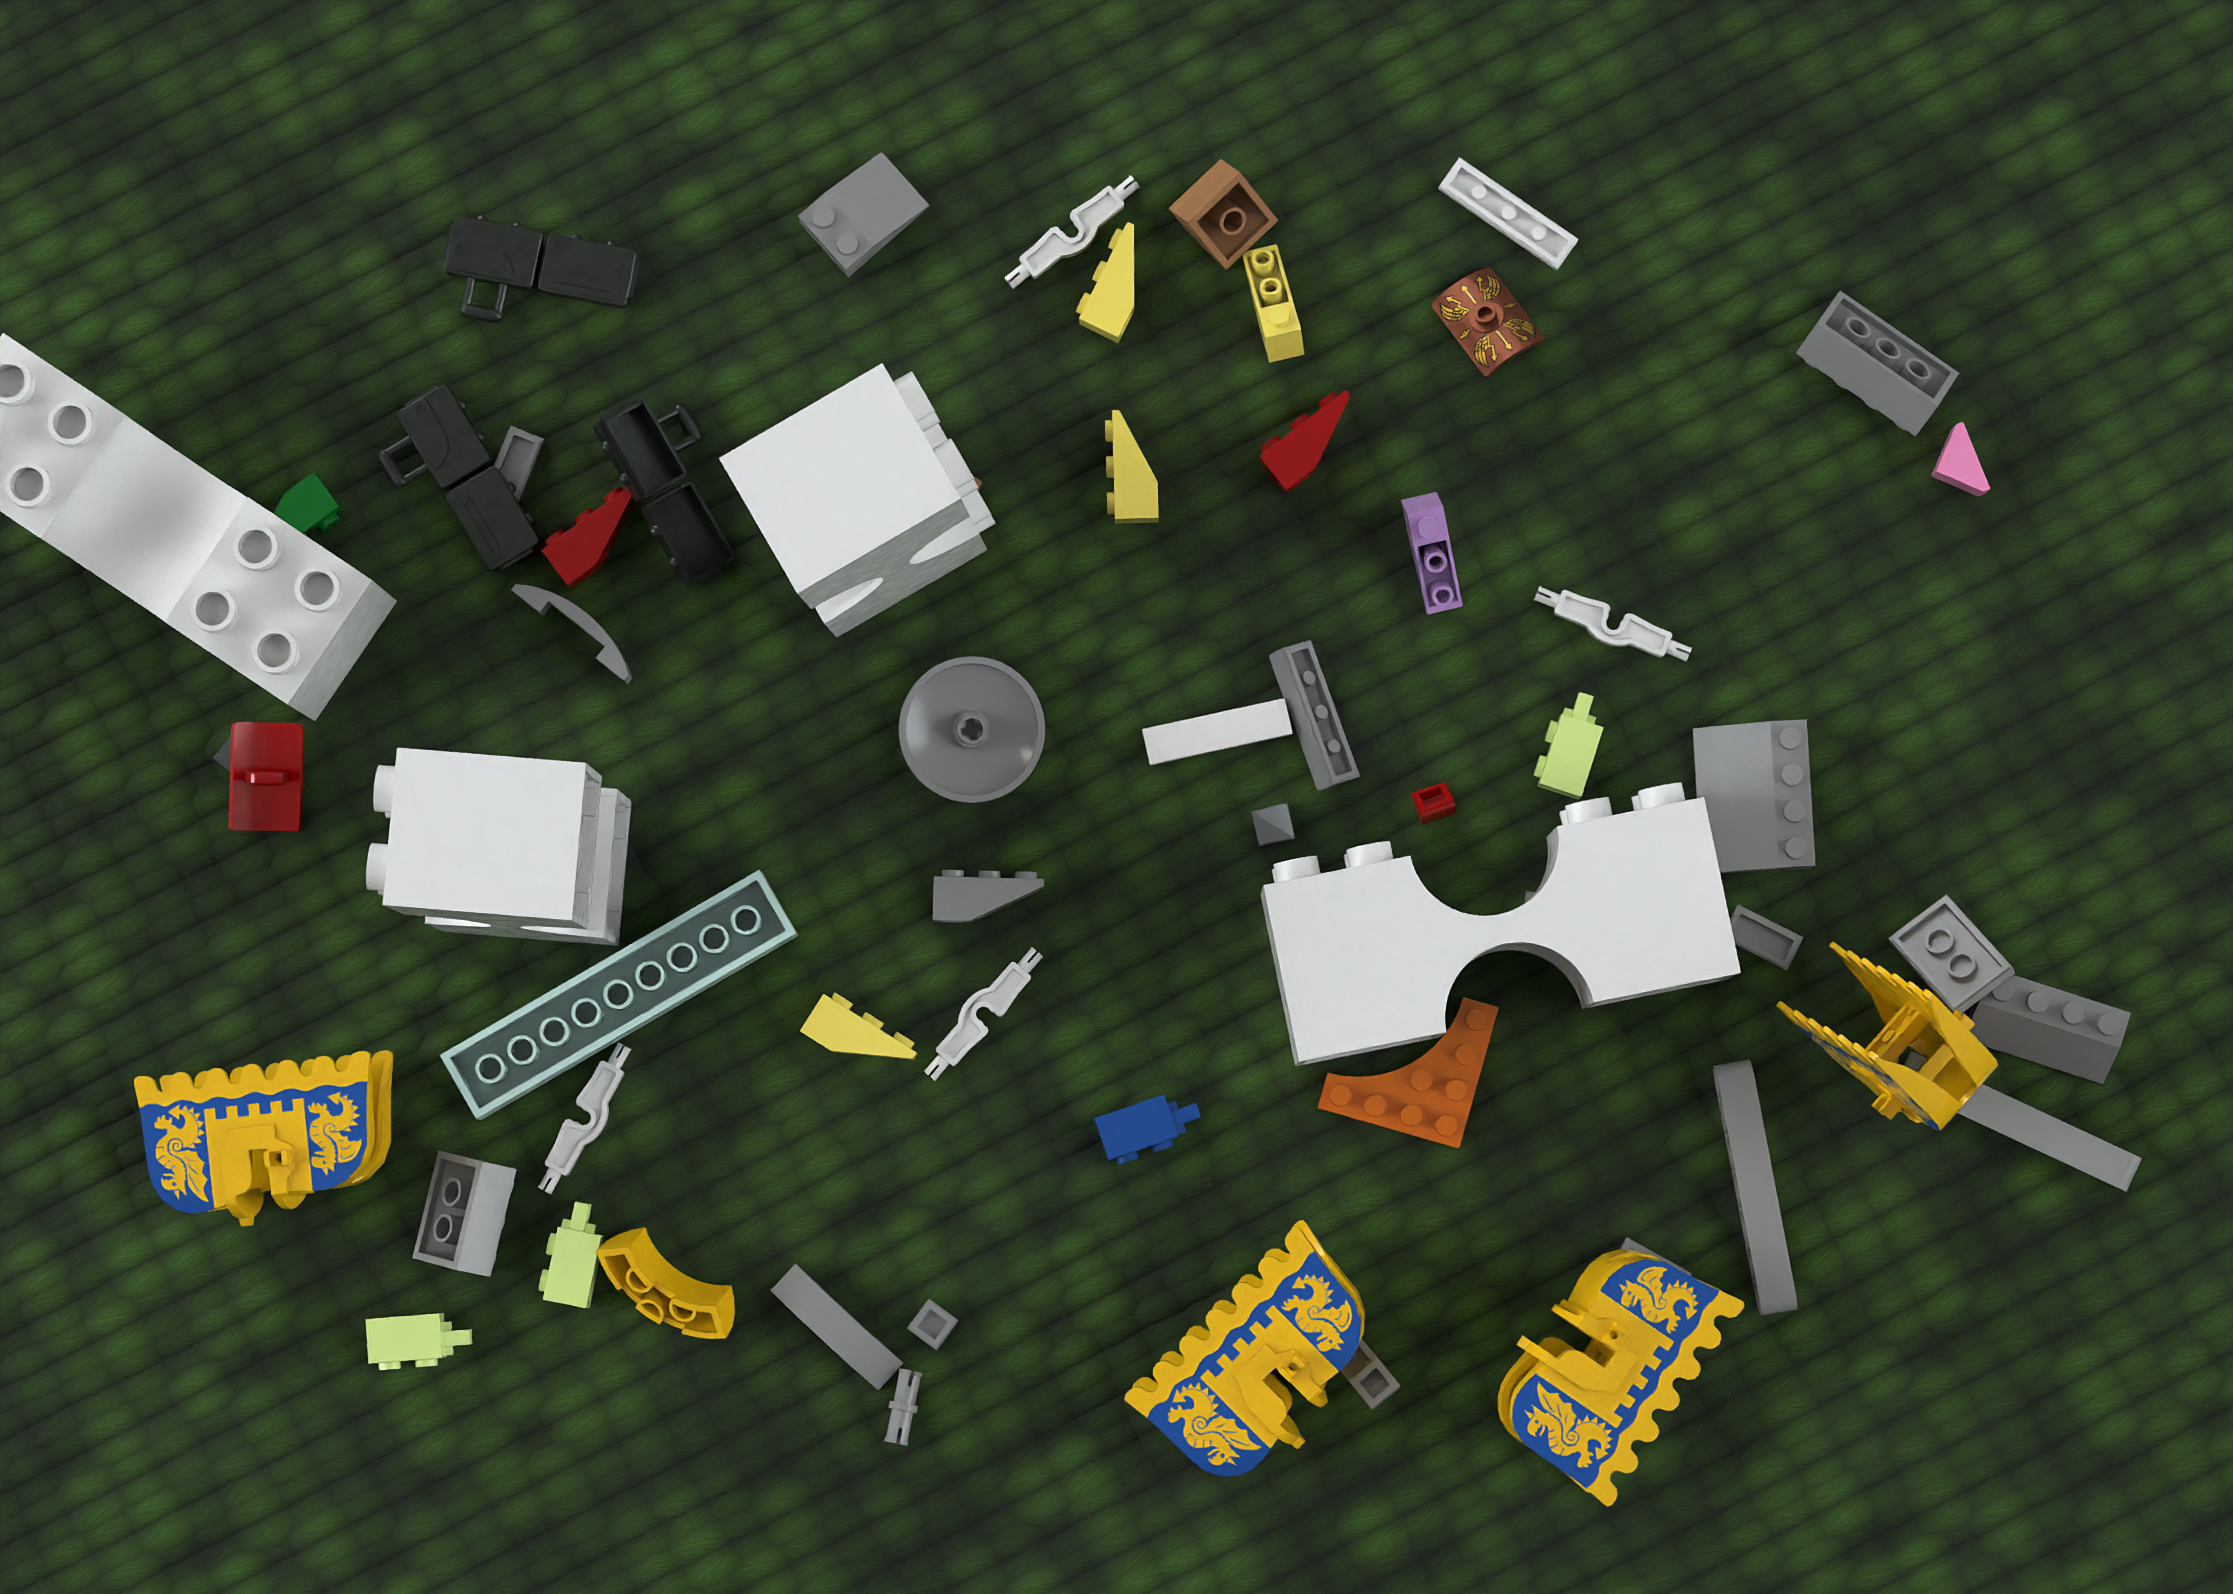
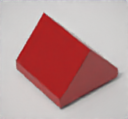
[1411,782,1456,825]

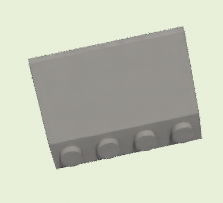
[1692,719,1816,873]

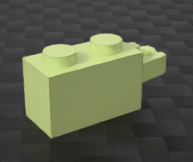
[1533,692,1604,800]
[539,1201,605,1308]
[365,1313,473,1370]

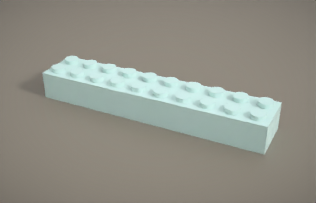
[440,870,799,1120]

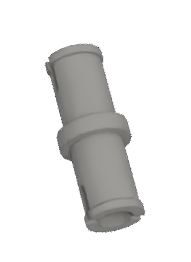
[884,1368,922,1446]

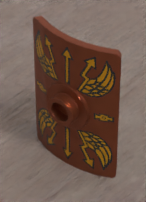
[1431,267,1545,377]

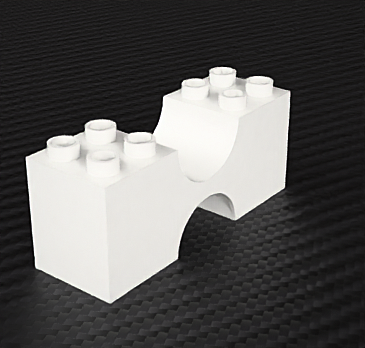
[0,333,397,721]
[719,363,996,637]
[366,748,632,946]
[1260,782,1741,1066]

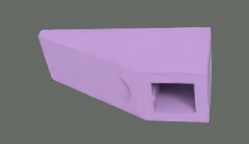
[1401,492,1463,615]

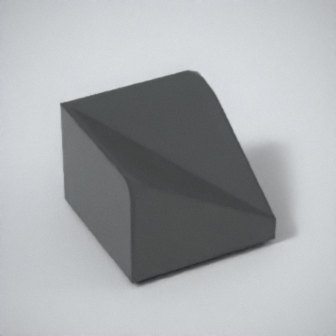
[1251,803,1295,847]

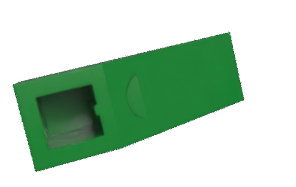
[273,472,343,538]

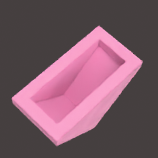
[1931,422,1990,496]

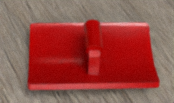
[229,722,304,832]

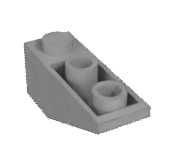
[933,870,1045,923]

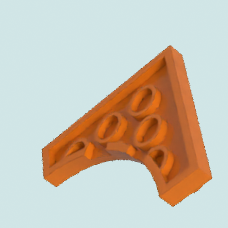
[1318,997,1499,1149]

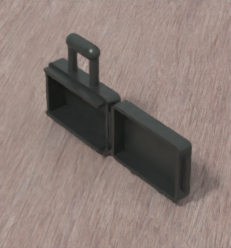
[442,215,640,323]
[378,384,541,571]
[592,398,735,586]

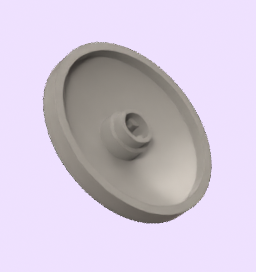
[898,656,1045,803]

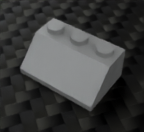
[412,1151,516,1277]

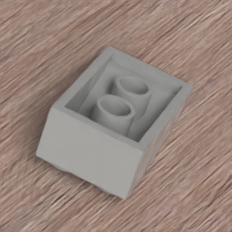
[798,152,930,278]

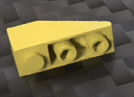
[1076,222,1134,343]
[1242,244,1304,363]
[1105,410,1159,524]
[800,992,918,1060]

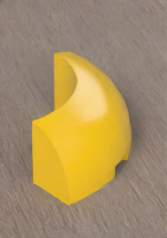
[596,1227,735,1339]

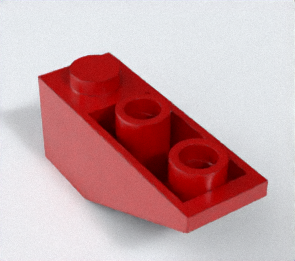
[1259,390,1350,495]
[541,486,635,589]

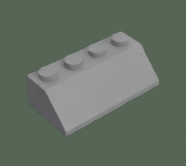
[1796,291,1959,436]
[1969,975,2131,1084]

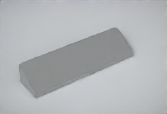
[1269,640,1360,791]

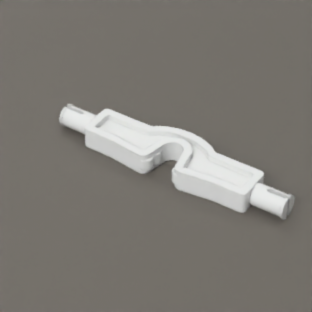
[1004,176,1140,289]
[1534,586,1692,662]
[924,947,1043,1081]
[538,1042,632,1194]

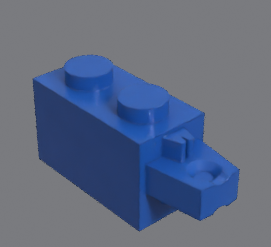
[1094,1095,1201,1165]

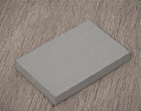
[1888,894,2015,1014]

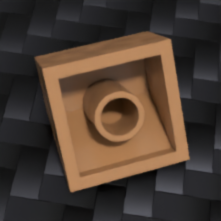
[1168,159,1278,270]

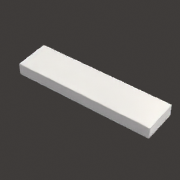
[1438,157,1578,271]
[1142,698,1293,766]

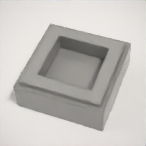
[907,1299,959,1350]

